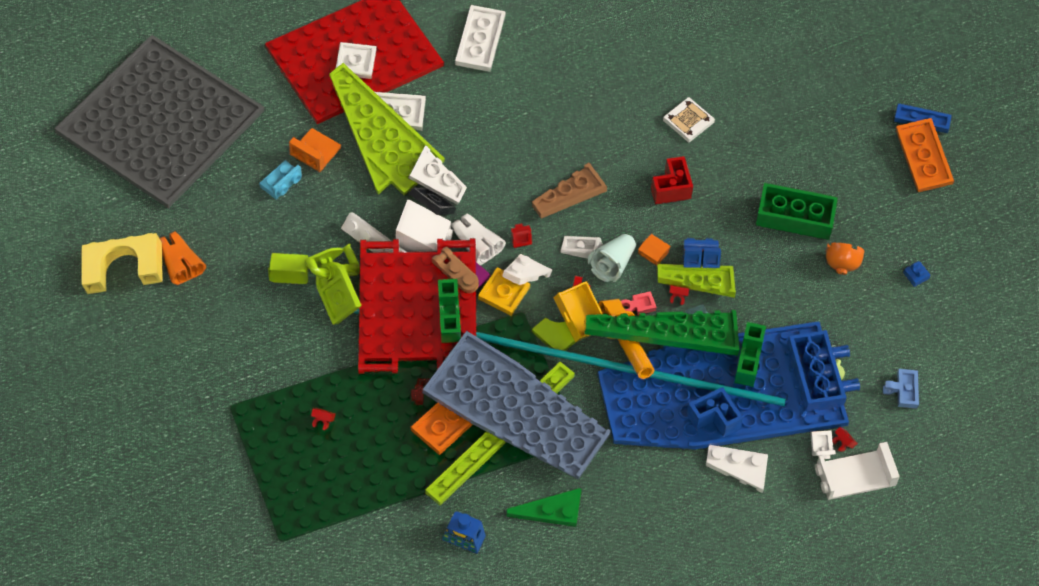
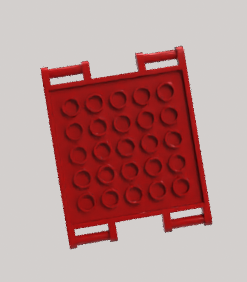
[358,238,476,374]

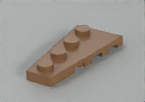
[532,163,607,219]

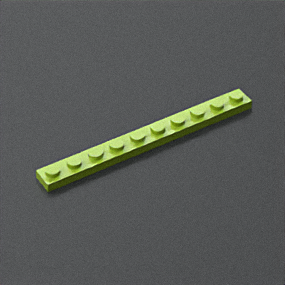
[425,362,575,506]

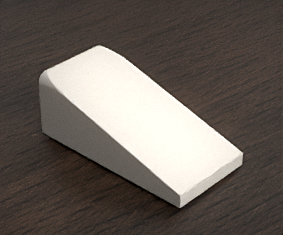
[560,236,603,259]

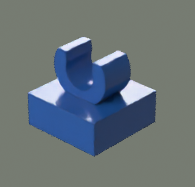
[903,261,930,287]

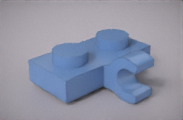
[883,369,919,408]

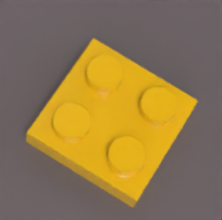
[478,267,530,316]

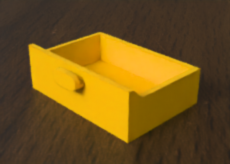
[553,281,603,342]

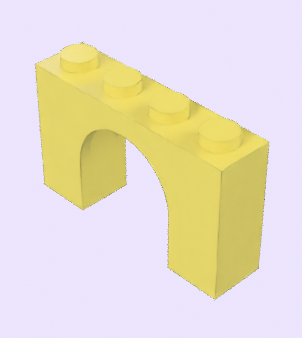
[82,233,162,294]

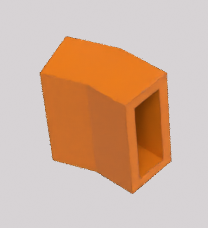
[638,234,671,266]

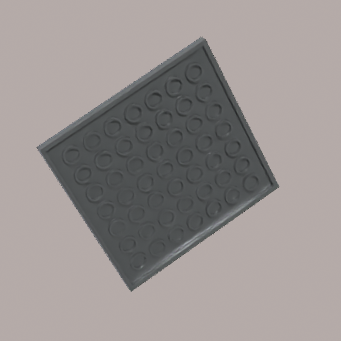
[54,35,265,209]

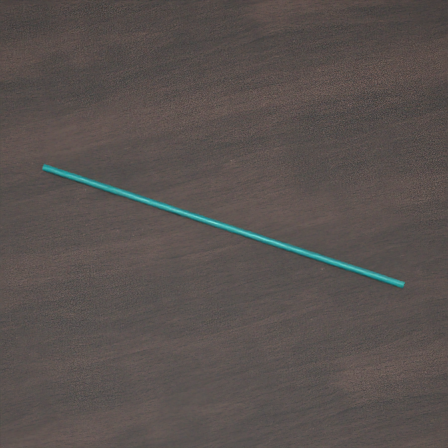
[353,308,786,406]

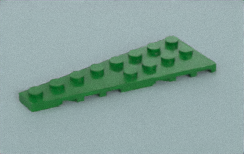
[584,310,739,356]

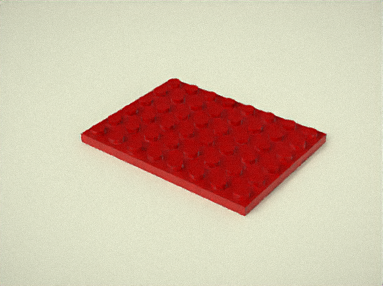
[265,0,444,124]

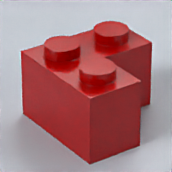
[651,156,693,204]

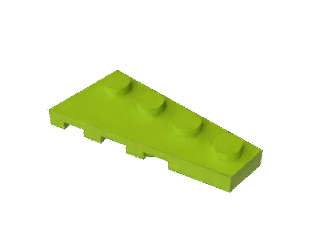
[657,264,736,298]

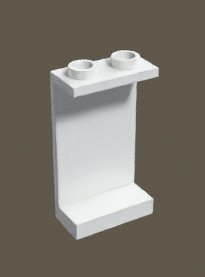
[815,442,900,500]

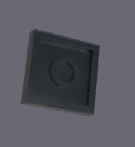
[409,188,457,215]

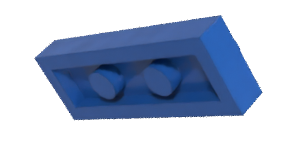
[894,103,952,133]

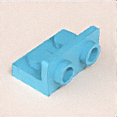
[259,160,302,199]

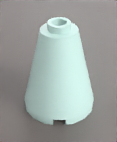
[588,234,636,282]

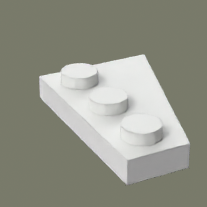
[706,445,768,493]

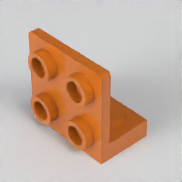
[289,128,341,172]

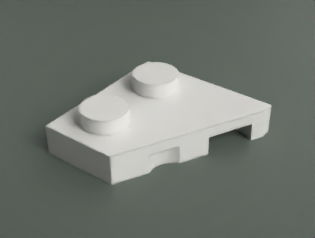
[502,254,552,285]

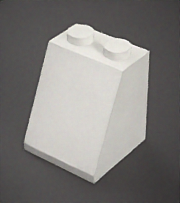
[396,200,453,252]

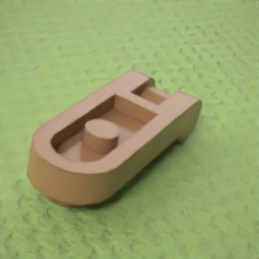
[431,247,479,293]

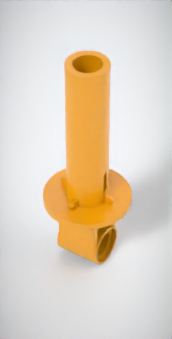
[598,299,654,379]

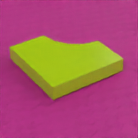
[532,318,576,351]

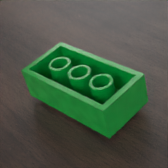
[756,183,838,240]

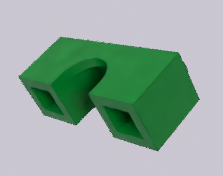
[438,279,461,343]
[734,322,766,387]

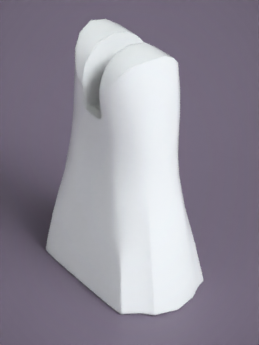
[451,214,506,265]

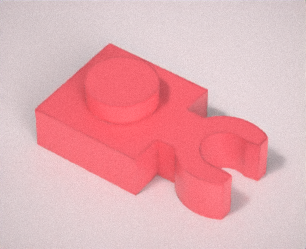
[621,291,657,315]

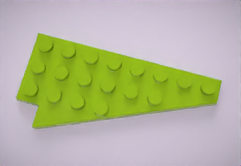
[330,63,445,196]

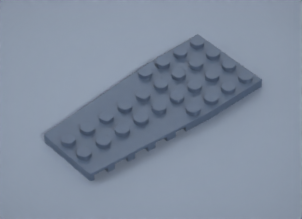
[422,331,610,479]

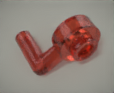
[411,378,431,405]

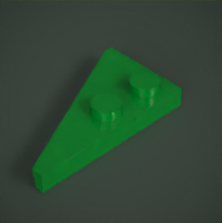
[506,488,582,527]

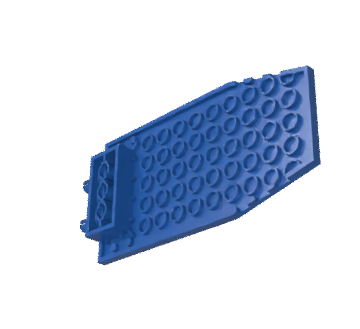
[597,322,860,449]

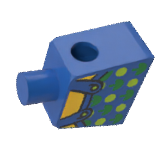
[442,511,486,554]

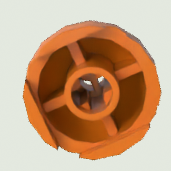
[826,243,865,275]

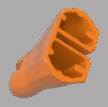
[159,231,206,285]

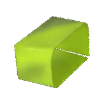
[268,253,309,284]

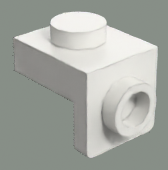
[810,431,836,459]

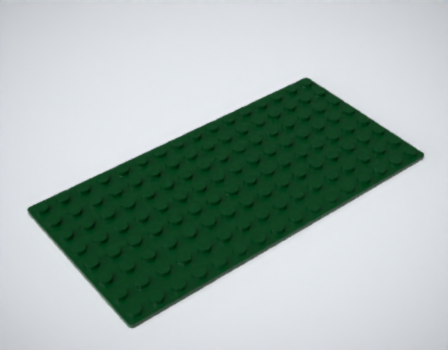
[230,312,561,542]

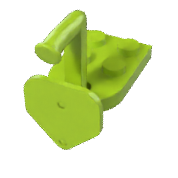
[305,244,361,325]

